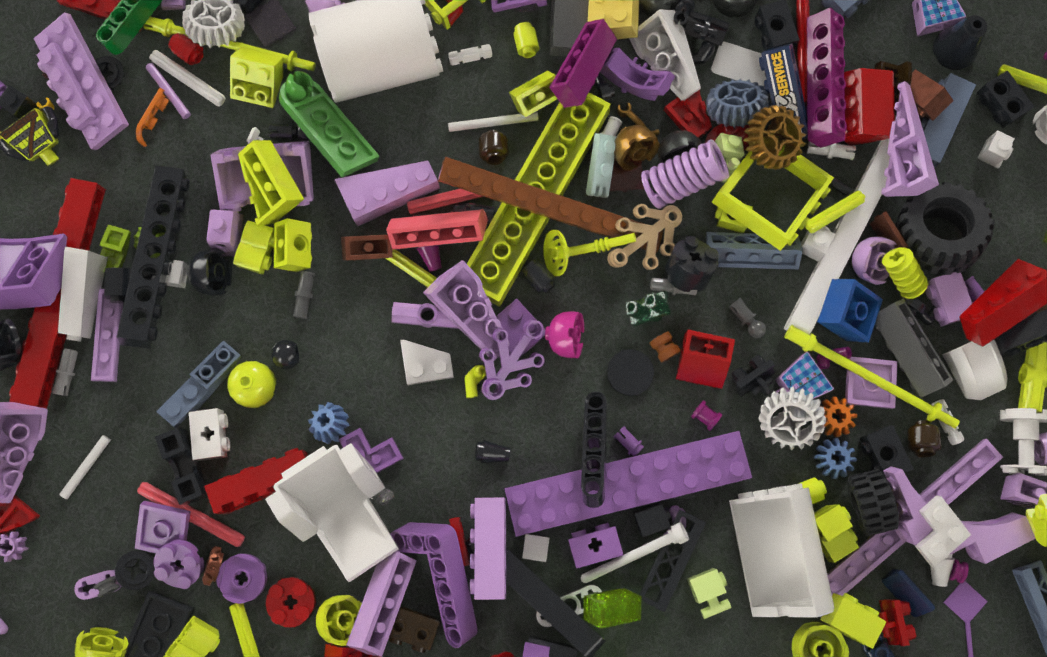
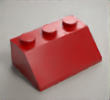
[844,68,895,146]

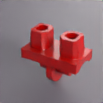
[879,599,917,647]

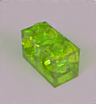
[583,588,642,629]

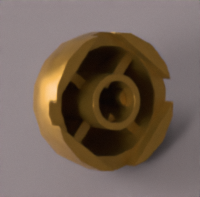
[614,125,660,171]

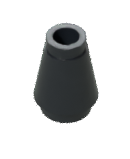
[475,440,510,463]

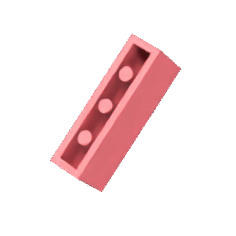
[386,209,488,249]

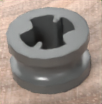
[94,576,120,598]

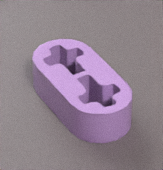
[74,570,122,600]

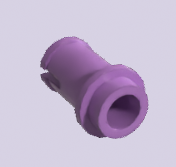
[965,276,985,303]
[614,426,644,456]

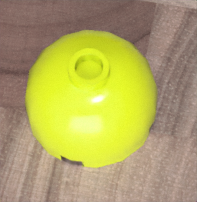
[227,361,276,408]
[316,595,362,646]
[74,627,128,657]

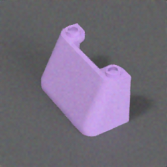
[211,141,314,212]

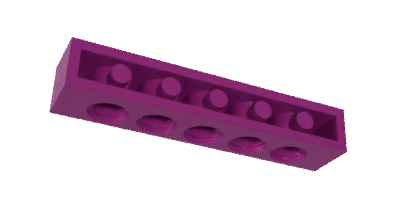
[807,8,847,148]

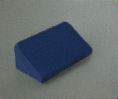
[882,569,935,617]

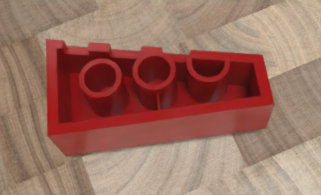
[959,259,1047,347]
[204,448,308,514]

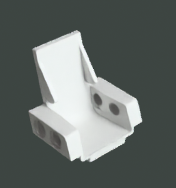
[265,443,399,582]

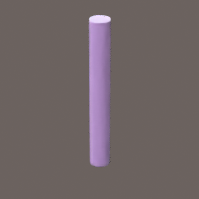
[146,63,191,119]

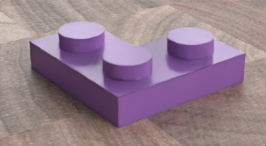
[339,428,404,473]

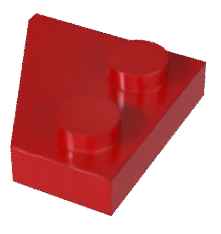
[664,90,712,138]
[0,495,40,535]

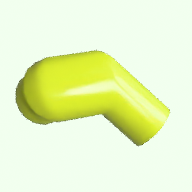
[464,365,486,398]

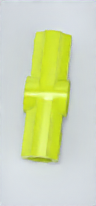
[1018,342,1047,413]

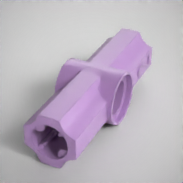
[392,302,459,329]

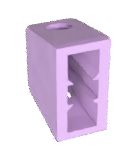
[207,210,244,257]

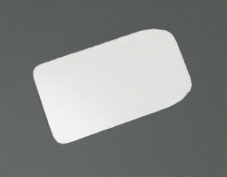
[711,42,767,88]

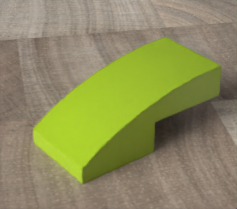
[100,225,131,274]

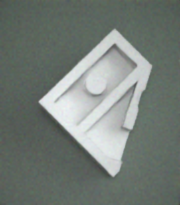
[400,340,454,385]

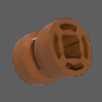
[649,331,681,363]

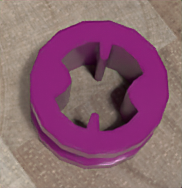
[949,559,969,584]

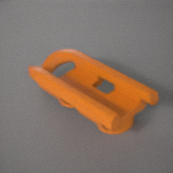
[136,88,169,147]

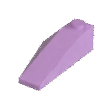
[423,260,510,361]
[0,402,48,503]

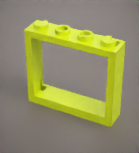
[712,134,834,251]

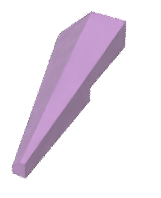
[881,81,939,197]

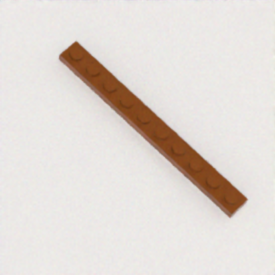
[437,157,664,253]

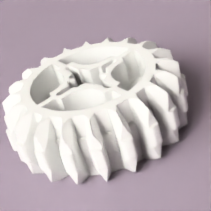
[182,0,245,48]
[759,387,826,451]

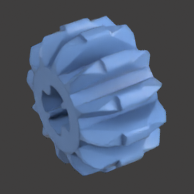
[308,402,350,444]
[814,438,857,479]

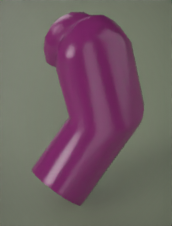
[816,346,852,369]

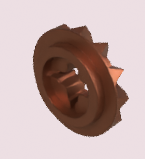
[202,546,224,586]

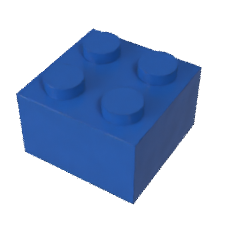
[818,279,883,343]

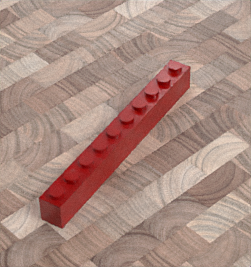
[9,178,106,409]

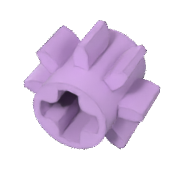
[0,532,29,562]

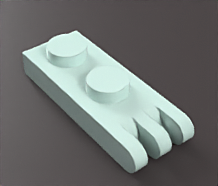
[586,133,617,198]

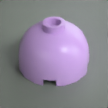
[852,237,897,285]

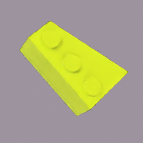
[238,140,304,226]

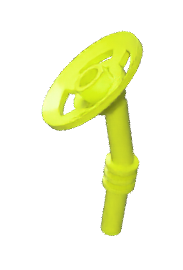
[543,230,636,276]

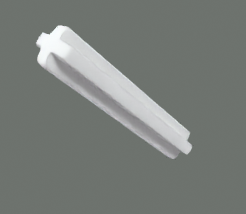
[149,50,226,107]

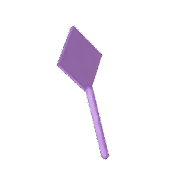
[943,581,988,657]

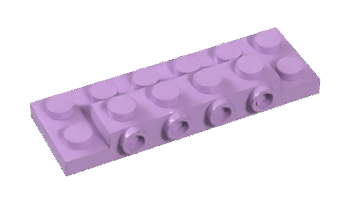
[34,12,129,150]

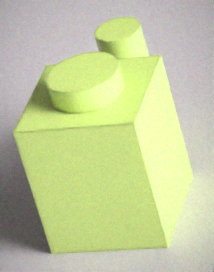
[715,133,745,183]
[687,568,731,619]

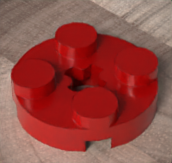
[266,577,316,627]

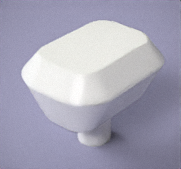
[247,127,264,144]

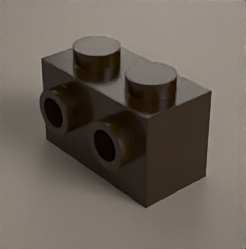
[388,606,441,653]

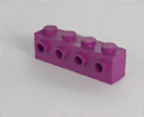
[549,19,617,108]

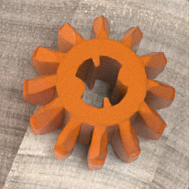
[819,397,858,437]

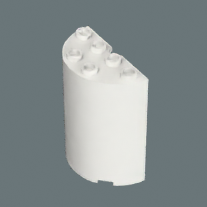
[309,0,443,103]
[729,483,834,617]

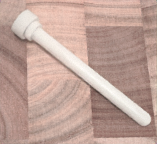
[581,522,689,583]

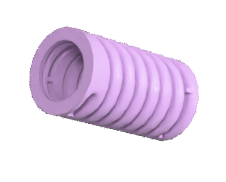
[641,139,729,209]

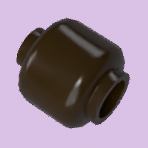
[478,130,509,165]
[907,420,942,457]

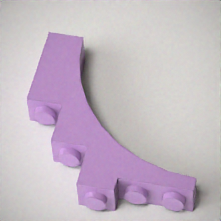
[883,466,1036,564]

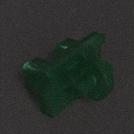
[626,291,671,326]

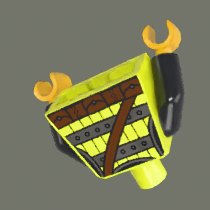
[0,98,60,166]

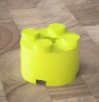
[792,622,849,657]

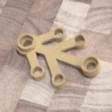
[607,204,682,270]

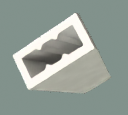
[58,247,108,342]

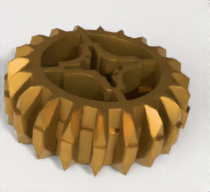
[743,105,807,170]

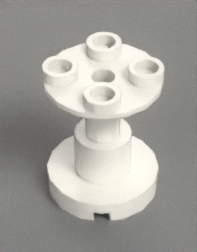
[1000,408,1047,476]

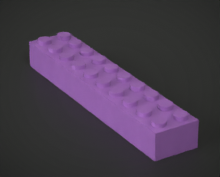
[504,431,752,536]

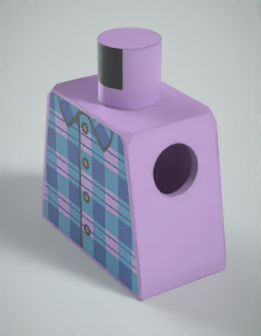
[912,0,966,36]
[775,352,834,399]

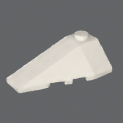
[629,9,701,101]

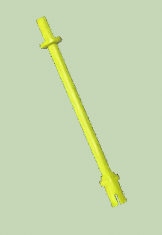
[143,16,316,71]
[784,325,960,429]

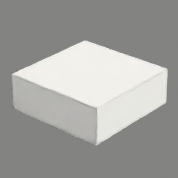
[522,534,549,562]

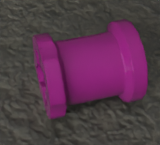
[690,400,723,431]

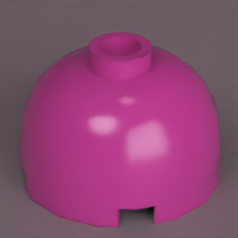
[545,311,584,358]

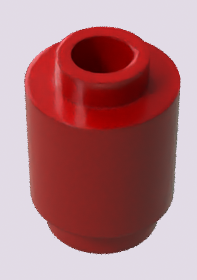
[168,33,204,65]

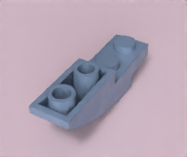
[156,341,241,428]

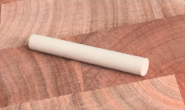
[59,435,111,499]

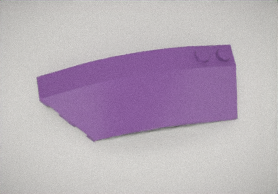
[0,234,67,309]

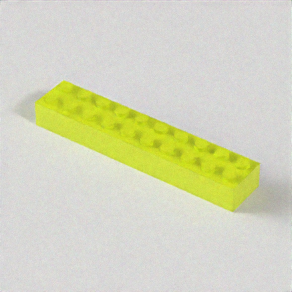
[467,93,611,307]

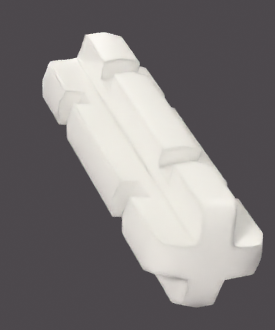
[448,44,492,65]
[931,399,964,445]

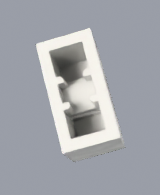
[189,408,230,461]

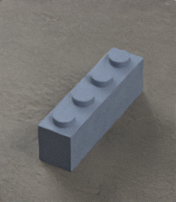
[921,73,976,168]

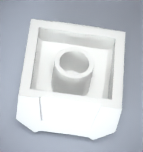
[942,340,1008,400]

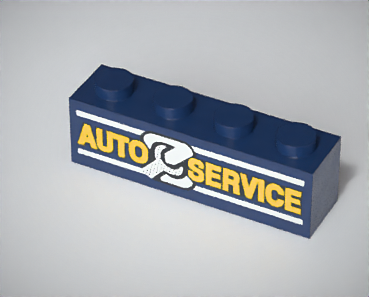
[759,44,808,139]

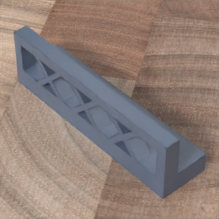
[706,232,803,269]
[1012,560,1047,655]

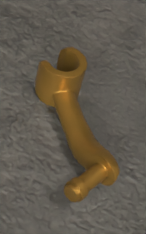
[617,102,660,135]

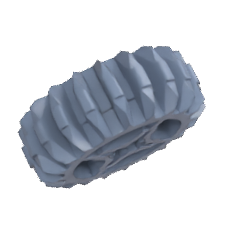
[706,78,769,128]

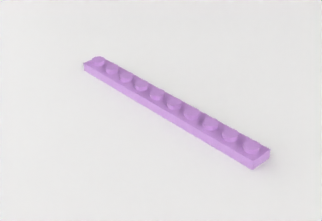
[827,439,1003,596]

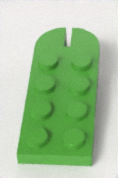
[279,71,379,178]

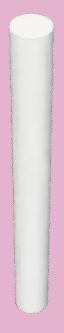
[448,112,538,132]

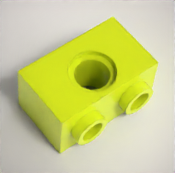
[509,70,557,117]
[274,218,312,272]

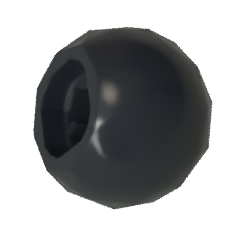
[271,340,299,369]

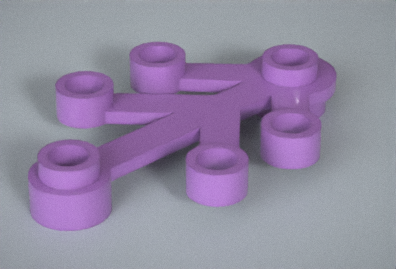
[479,319,545,400]

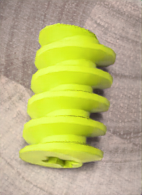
[882,247,928,299]

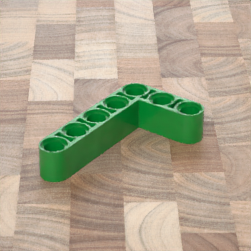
[96,0,162,55]

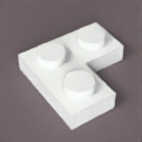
[915,495,971,567]

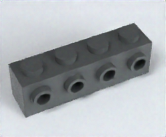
[874,298,953,398]

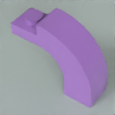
[600,48,675,101]

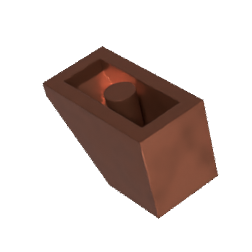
[910,69,954,121]
[341,235,393,260]

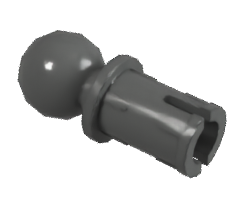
[729,298,766,339]

